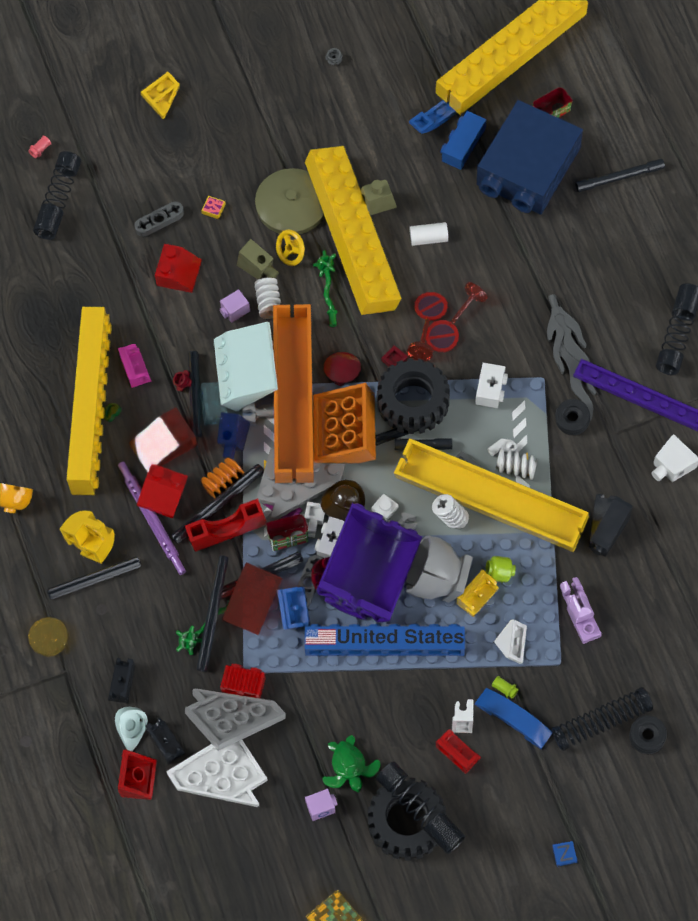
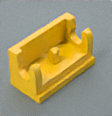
[457,569,499,617]

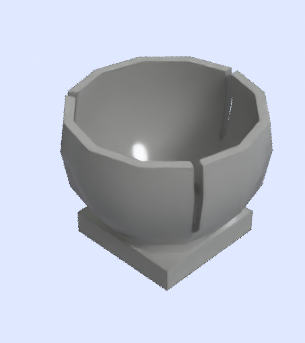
[405,536,473,603]

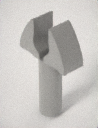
[242,403,274,425]
[396,513,417,530]

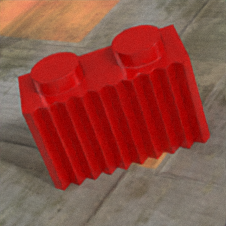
[220,664,266,699]

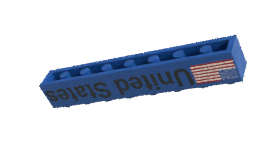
[305,624,465,656]

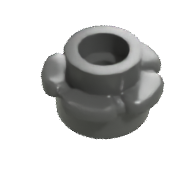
[325,48,343,65]

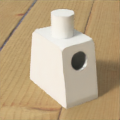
[652,434,698,482]

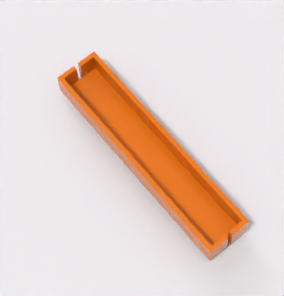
[273,304,314,483]

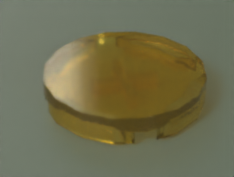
[28,617,68,657]

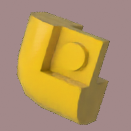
[60,510,115,564]

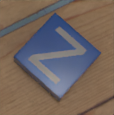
[552,841,577,866]

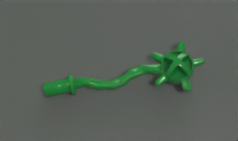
[313,250,338,327]
[176,592,245,655]

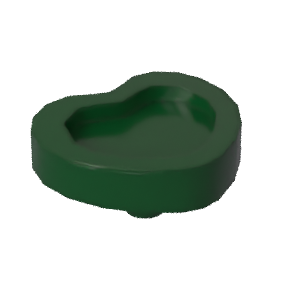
[104,403,121,422]

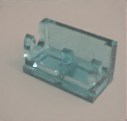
[200,382,227,425]

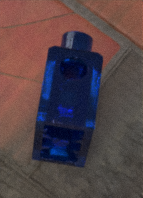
[217,412,250,460]

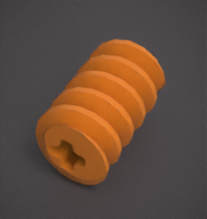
[201,458,245,498]

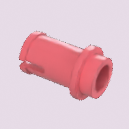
[28,136,51,158]

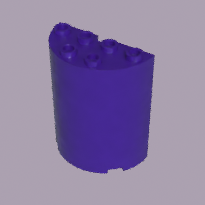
[317,503,422,622]

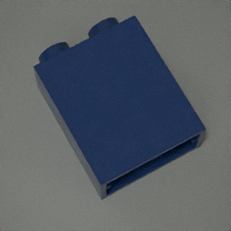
[477,100,583,214]

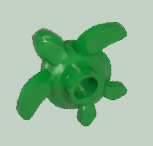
[323,735,380,793]

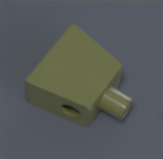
[361,180,397,215]
[237,239,279,279]

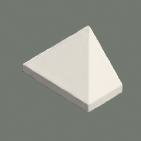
[494,619,527,664]

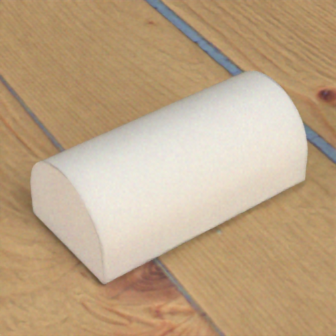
[409,222,448,246]

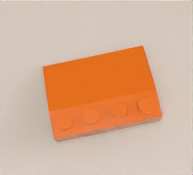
[313,383,376,463]

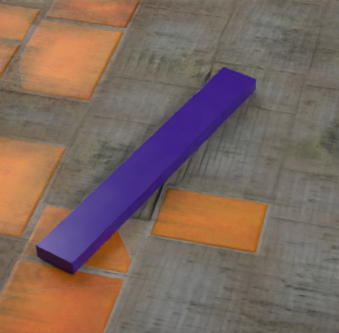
[573,359,698,431]

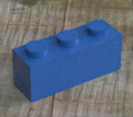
[440,111,486,170]

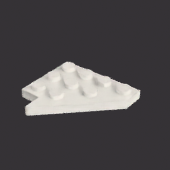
[166,740,268,807]

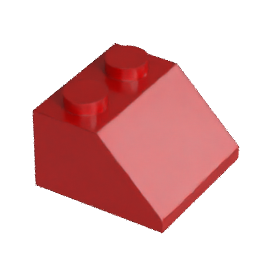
[155,244,202,293]
[136,463,188,518]

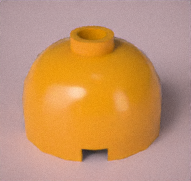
[0,483,33,513]

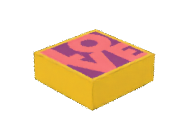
[201,196,226,219]

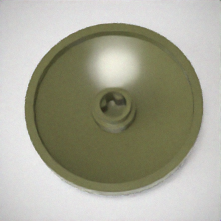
[255,168,325,234]

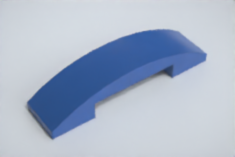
[409,91,457,134]
[475,688,553,749]

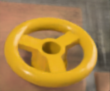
[276,229,305,266]

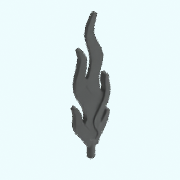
[547,294,596,421]

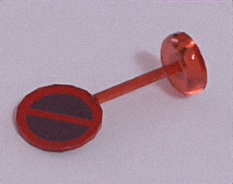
[425,282,488,352]
[407,292,447,361]

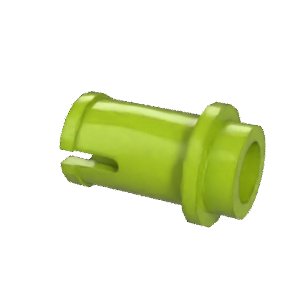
[492,676,518,699]

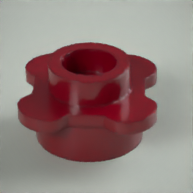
[173,370,192,392]

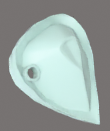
[115,707,148,751]

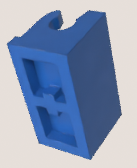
[277,587,310,630]

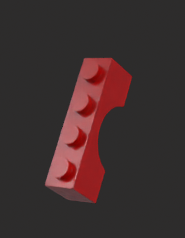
[185,498,267,552]

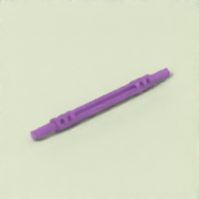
[118,462,186,575]

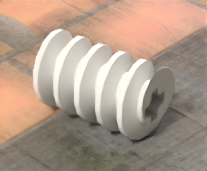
[254,278,281,319]
[496,448,538,480]
[432,494,469,529]

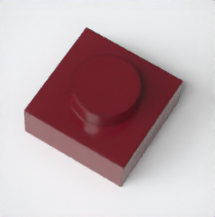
[381,345,408,367]

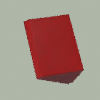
[118,749,157,800]

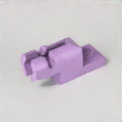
[560,577,602,644]

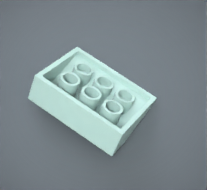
[214,322,278,411]

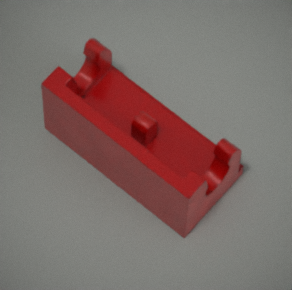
[436,729,481,774]

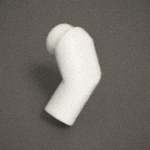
[487,439,517,456]

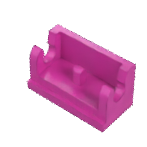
[118,344,151,388]

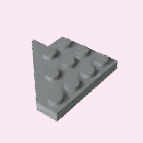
[256,449,345,521]
[185,688,286,751]

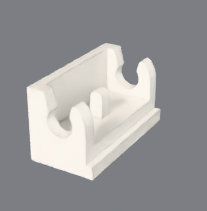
[452,699,473,733]

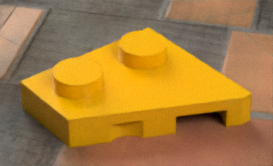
[141,72,180,119]

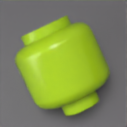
[485,556,516,582]

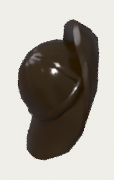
[321,479,365,521]

